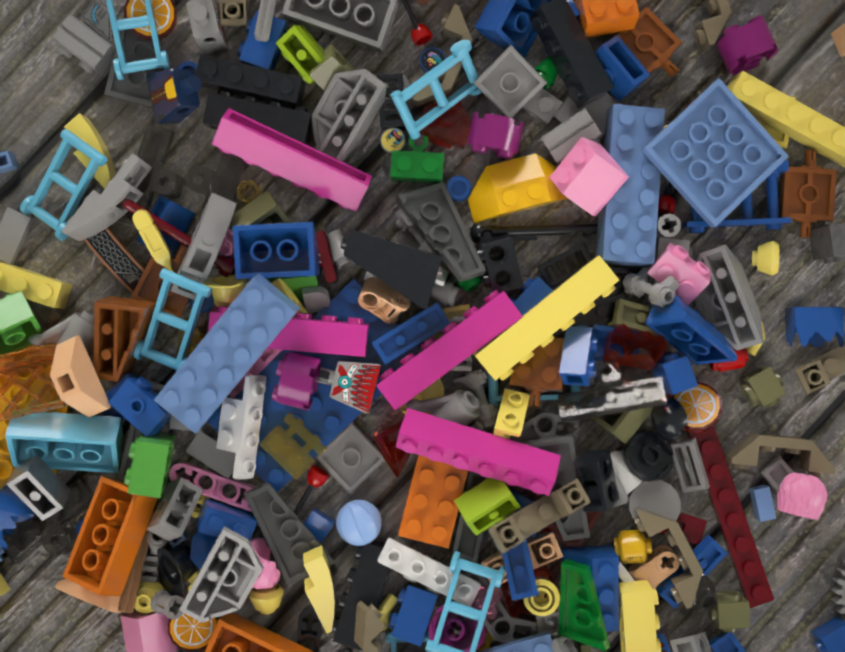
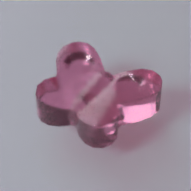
[473,587,503,619]

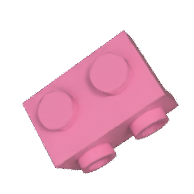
[647,242,711,305]

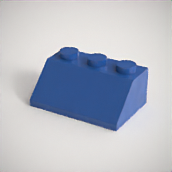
[474,0,553,59]
[233,222,320,279]
[645,295,738,365]
[560,545,619,632]

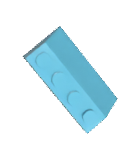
[5,410,123,473]

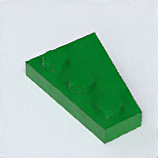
[558,559,610,651]

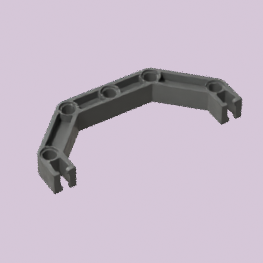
[449,411,580,643]

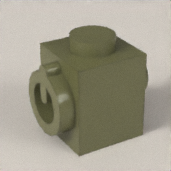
[740,366,786,407]
[708,590,750,632]

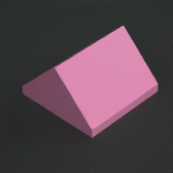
[121,612,179,652]

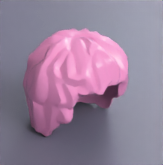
[777,472,828,520]
[250,538,280,590]

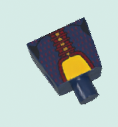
[146,69,202,124]

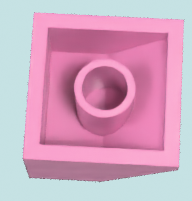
[550,137,629,217]

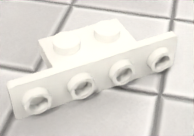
[216,375,266,480]
[378,538,481,607]

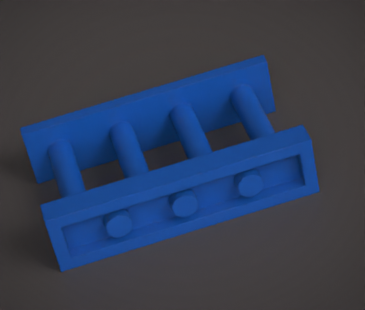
[681,160,791,234]

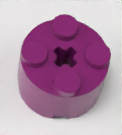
[716,16,779,75]
[467,112,524,159]
[272,352,322,410]
[429,603,486,652]

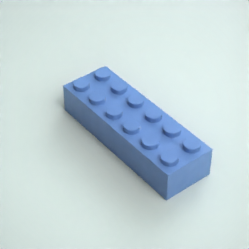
[595,104,665,267]
[154,274,301,434]

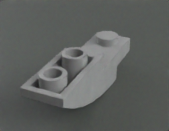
[62,153,152,241]
[171,192,237,300]

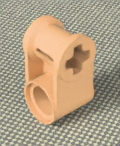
[358,277,410,324]
[628,545,680,589]

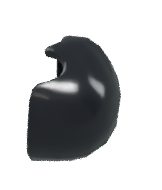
[651,398,688,440]

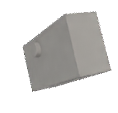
[282,0,399,53]

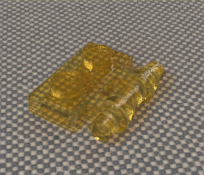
[259,413,327,480]

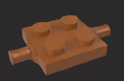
[613,6,682,78]
[779,150,837,238]
[131,245,190,318]
[509,338,564,408]

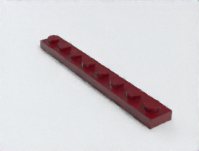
[685,422,775,608]

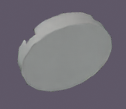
[628,480,681,520]

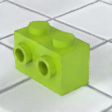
[276,25,324,84]
[454,477,521,536]

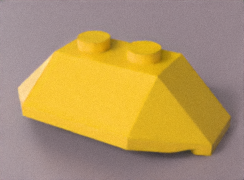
[467,153,569,224]

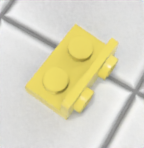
[494,389,530,440]

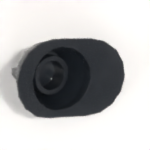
[157,545,195,597]

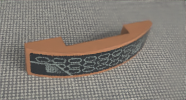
[84,227,145,294]

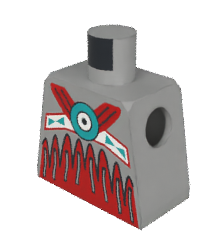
[186,0,229,56]
[317,360,381,413]

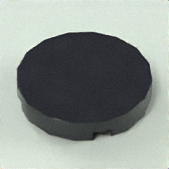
[624,430,674,482]

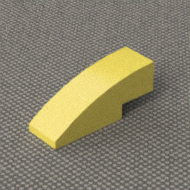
[64,113,116,189]
[303,545,335,634]

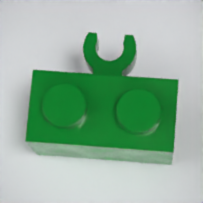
[390,136,444,184]

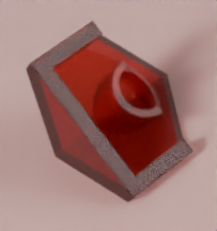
[374,419,411,478]

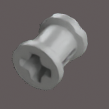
[656,214,681,238]
[150,590,184,620]

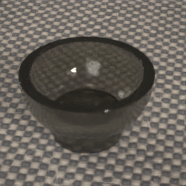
[690,575,718,611]

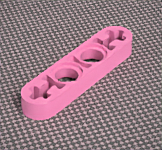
[169,461,256,512]

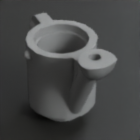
[27,310,94,362]
[406,390,483,431]

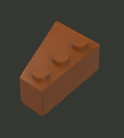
[93,296,156,382]

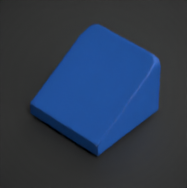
[304,507,336,543]

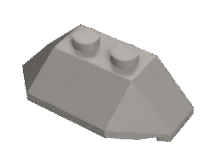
[312,69,387,162]
[694,244,764,350]
[179,527,264,623]

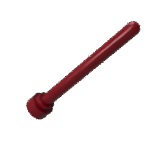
[122,199,235,278]

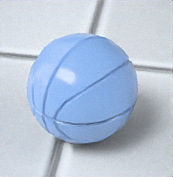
[336,499,382,546]

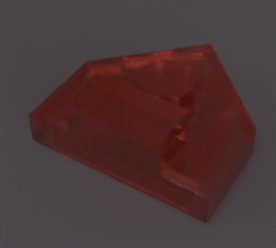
[419,95,472,149]

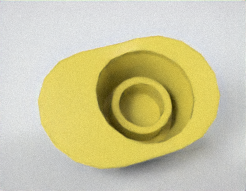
[203,273,252,307]

